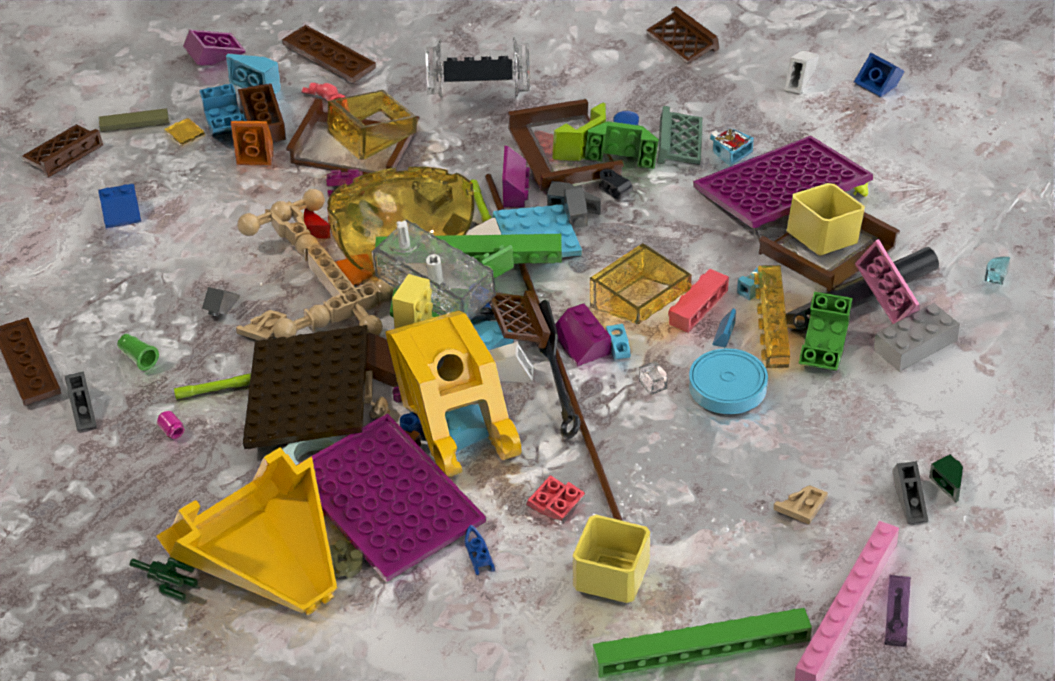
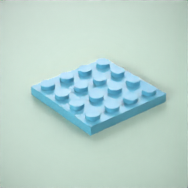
[493,205,582,258]

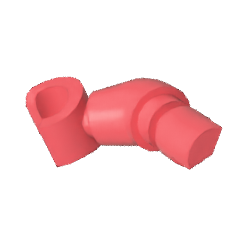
[301,82,349,114]

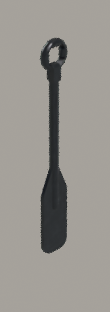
[538,300,580,440]

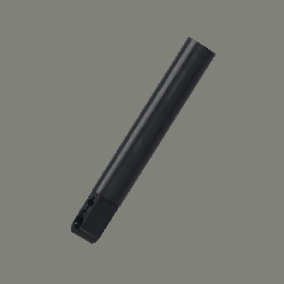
[783,247,939,330]

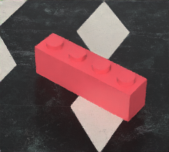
[668,269,729,333]

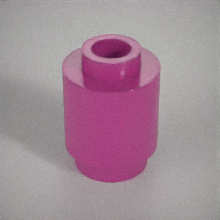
[157,411,185,439]

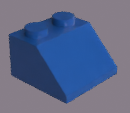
[854,52,905,97]
[98,183,141,228]

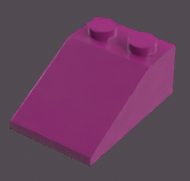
[183,29,246,66]

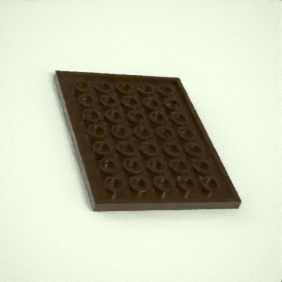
[242,325,369,450]

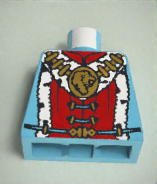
[710,128,754,167]

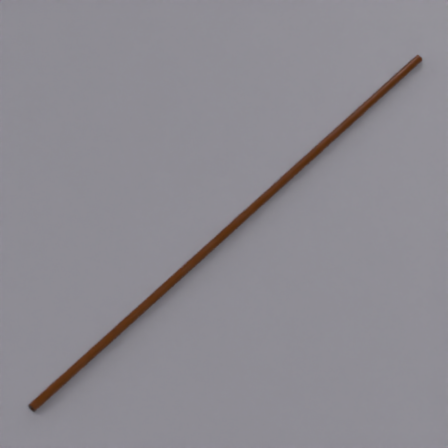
[485,174,623,521]

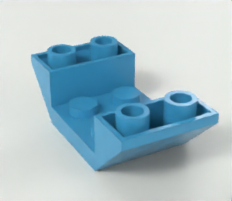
[199,84,246,136]

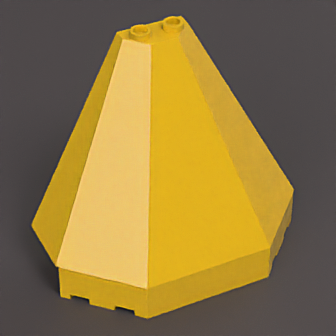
[156,447,337,616]

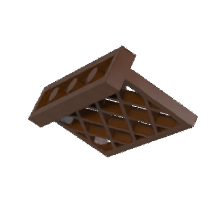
[646,6,720,64]
[21,124,103,177]
[487,290,551,349]

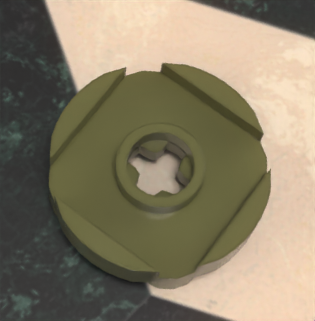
[329,540,363,579]

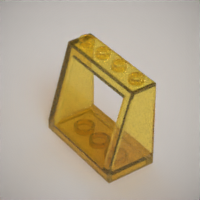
[328,90,418,160]
[590,243,692,324]

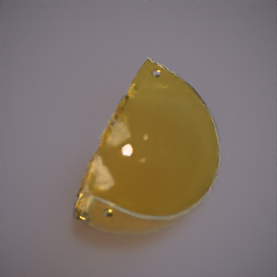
[327,167,475,278]

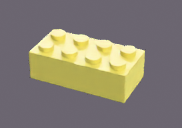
[392,274,434,329]

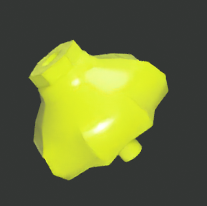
[852,182,868,197]

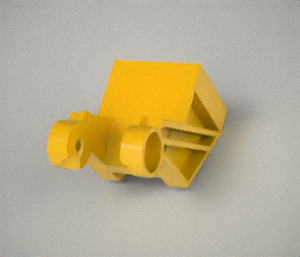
[385,310,521,477]

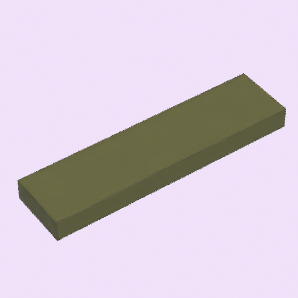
[99,108,169,132]

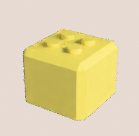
[787,183,865,256]
[573,515,650,603]

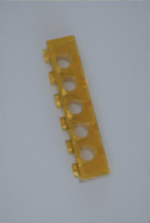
[754,265,790,368]

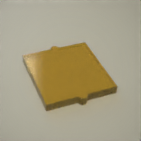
[164,118,205,146]

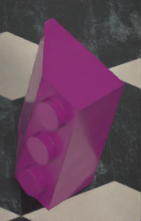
[502,146,530,208]
[555,303,611,367]

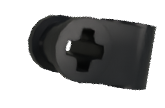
[599,169,633,200]

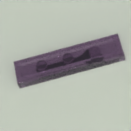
[884,575,911,647]

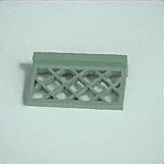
[657,106,703,165]

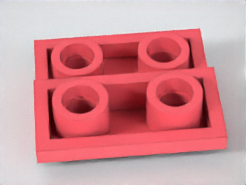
[526,475,585,521]

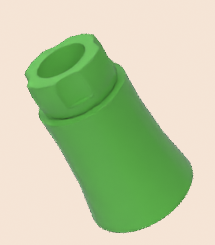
[117,334,159,371]

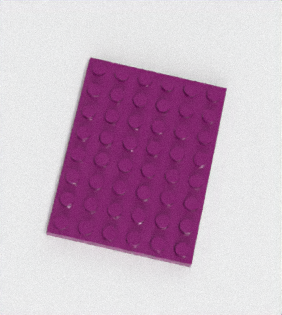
[693,135,873,228]
[296,413,486,582]

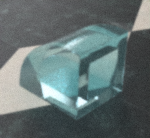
[984,256,1010,285]

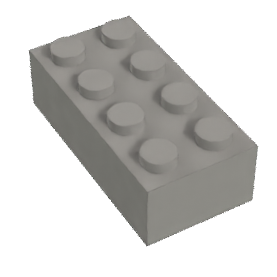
[874,303,960,372]

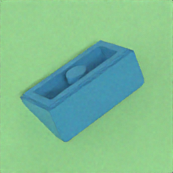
[712,309,736,348]

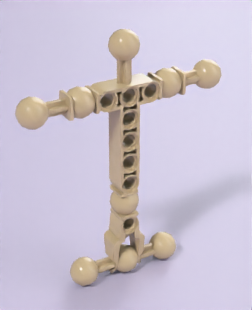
[237,189,429,338]

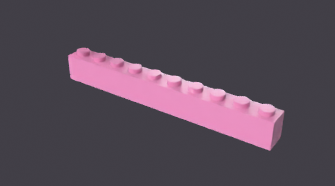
[795,521,899,681]

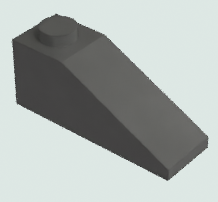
[547,181,601,215]
[65,371,97,432]
[892,461,929,524]

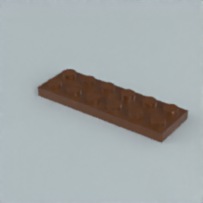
[282,25,376,83]
[0,317,61,406]

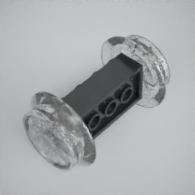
[426,37,530,101]

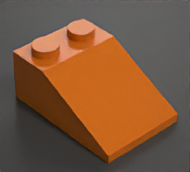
[231,121,274,165]

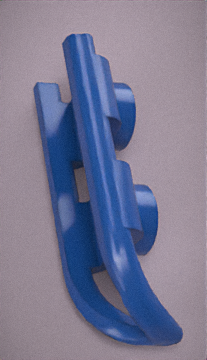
[465,525,495,575]

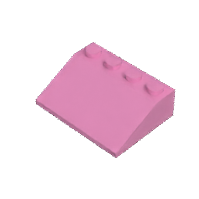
[855,239,920,324]

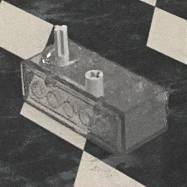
[372,219,496,320]

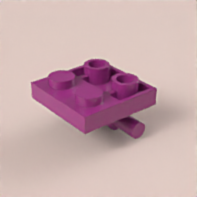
[326,169,364,198]

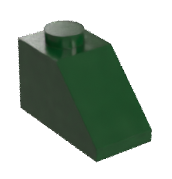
[929,454,963,503]

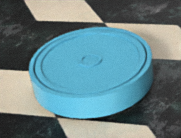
[689,348,768,414]

